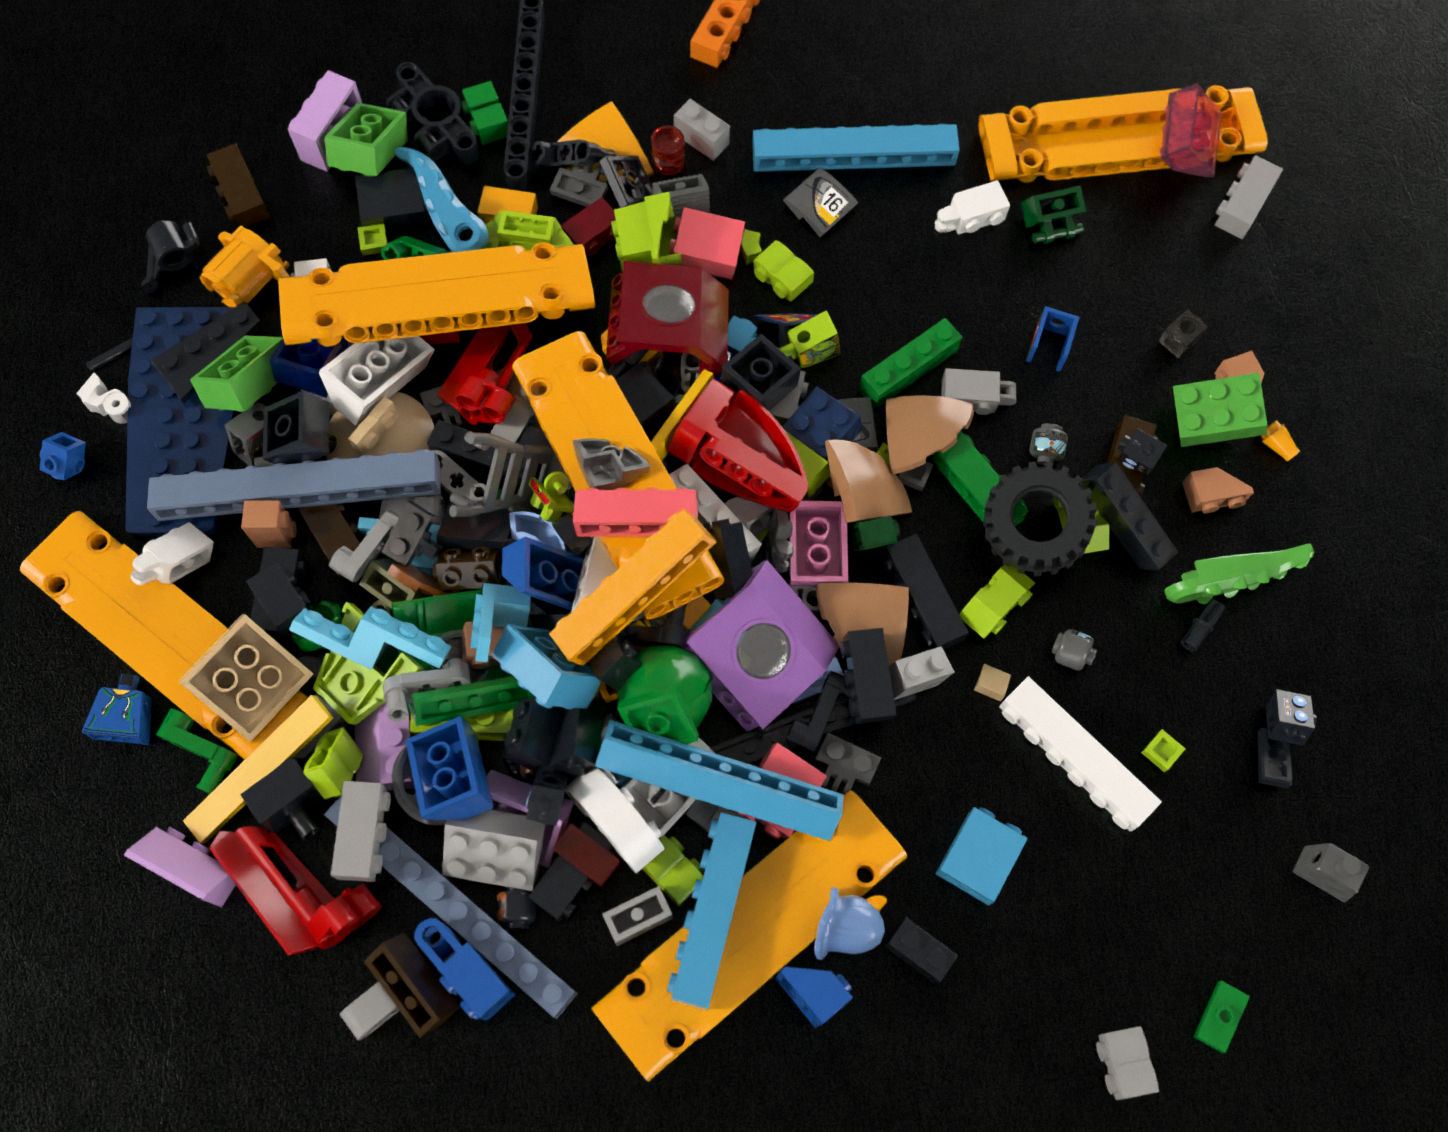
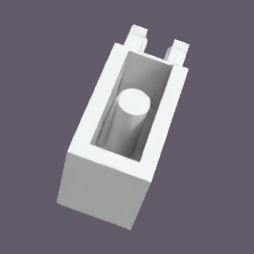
[935,180,1010,234]
[130,522,214,586]

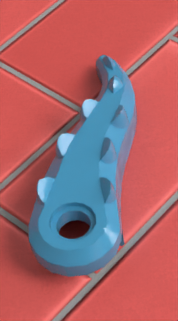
[394,147,489,252]

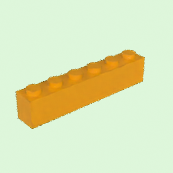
[549,508,716,666]

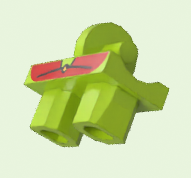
[528,471,574,523]

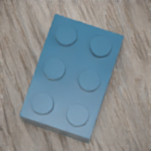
[492,624,601,710]

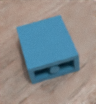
[936,807,1028,906]

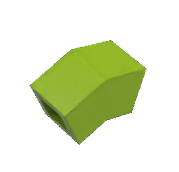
[740,229,762,265]

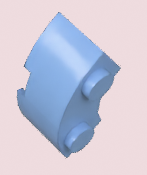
[509,511,576,556]

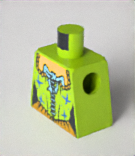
[779,311,841,368]

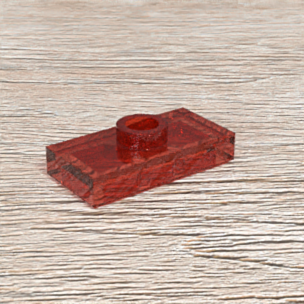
[552,824,620,887]

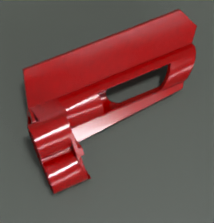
[437,323,533,425]
[209,826,382,956]

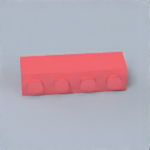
[573,488,698,537]

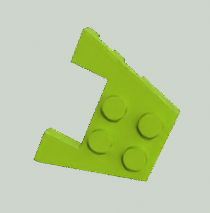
[313,602,425,725]

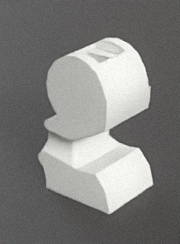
[76,373,131,424]

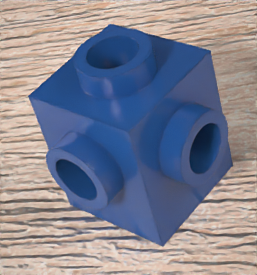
[40,432,86,480]

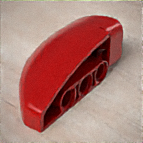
[668,378,808,512]

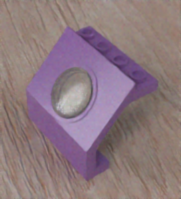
[681,560,839,732]

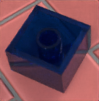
[270,335,349,398]

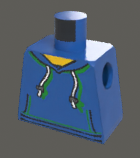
[82,673,152,745]

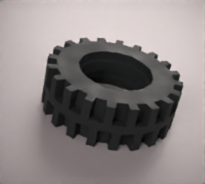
[983,461,1097,576]

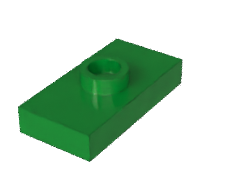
[1194,980,1250,1053]

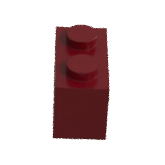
[560,197,616,258]

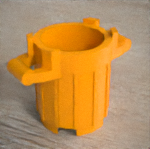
[199,226,290,307]

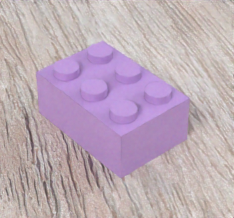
[288,71,362,172]

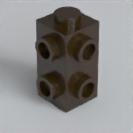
[433,547,502,593]

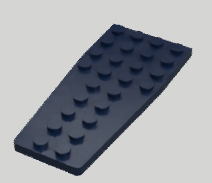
[126,307,237,537]

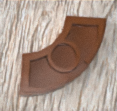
[388,564,460,596]

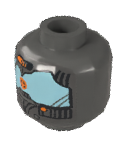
[1030,423,1068,465]
[1051,629,1097,671]

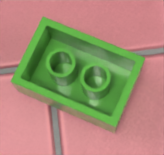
[325,102,408,176]
[190,336,298,412]
[1173,373,1267,447]

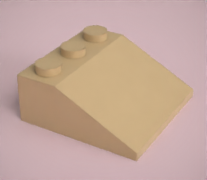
[178,614,313,742]

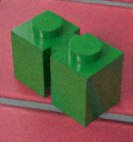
[460,81,508,145]

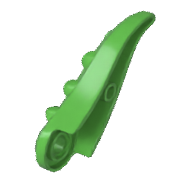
[1164,544,1314,604]

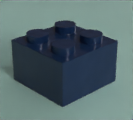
[782,386,862,461]

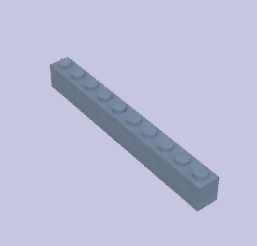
[147,449,441,521]
[324,795,577,1019]

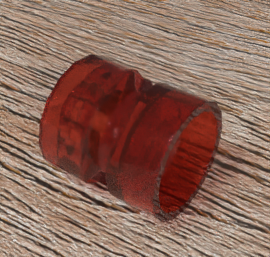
[651,125,685,175]

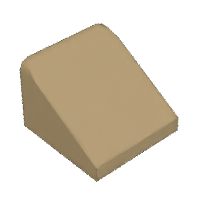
[974,664,1011,701]

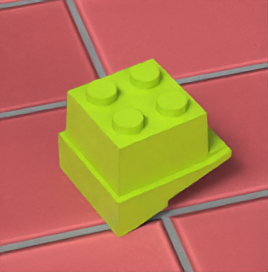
[611,192,682,291]

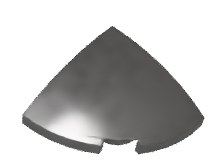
[573,438,650,490]

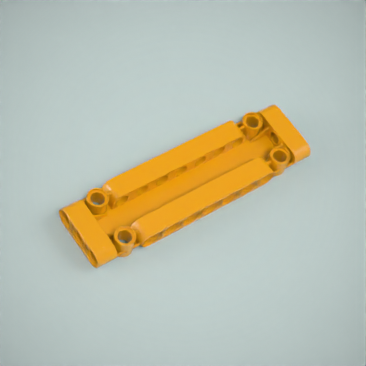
[979,86,1267,183]
[278,242,595,347]
[512,331,724,619]
[20,511,309,760]
[591,790,907,1082]

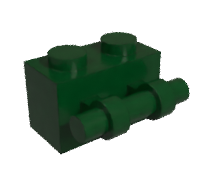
[1021,186,1086,244]

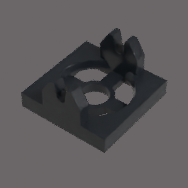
[600,156,653,208]

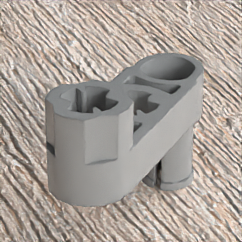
[434,450,486,504]
[329,509,400,583]
[383,658,471,722]

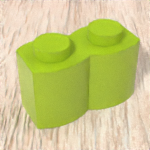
[754,240,814,301]
[304,727,363,799]
[642,835,705,907]

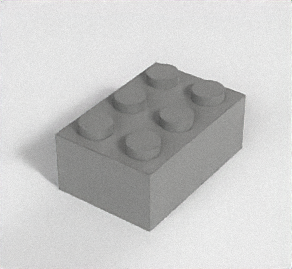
[442,810,545,891]

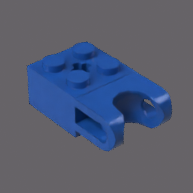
[414,918,516,1021]

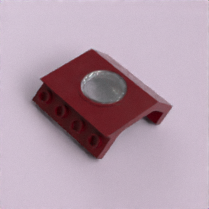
[606,261,729,377]

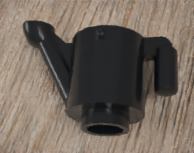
[141,221,200,293]

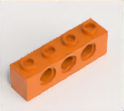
[691,0,760,68]

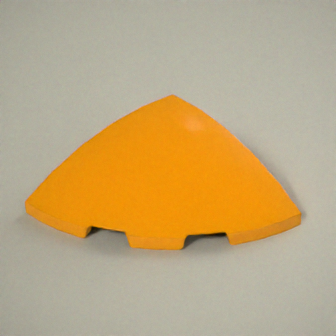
[557,101,653,183]

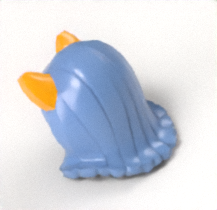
[814,887,887,960]

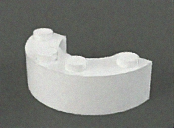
[565,767,665,873]

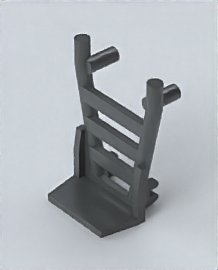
[449,431,574,517]

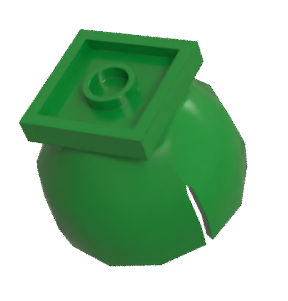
[617,645,712,744]

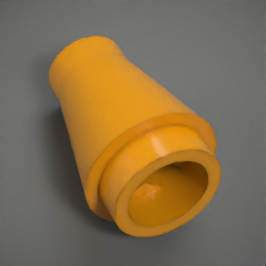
[1261,420,1300,461]

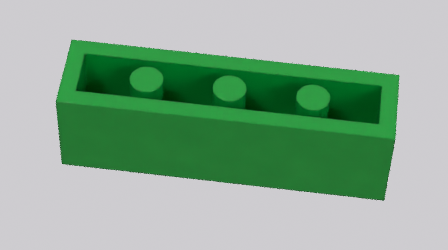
[859,318,962,410]
[928,431,1029,526]

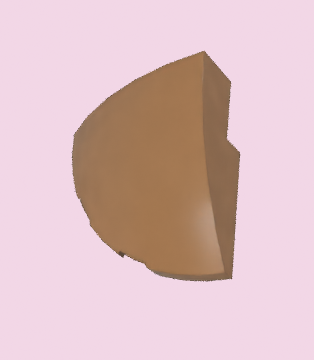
[886,395,974,475]
[825,440,912,523]
[816,583,909,666]

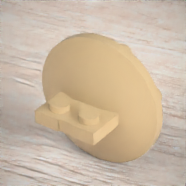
[326,392,434,461]

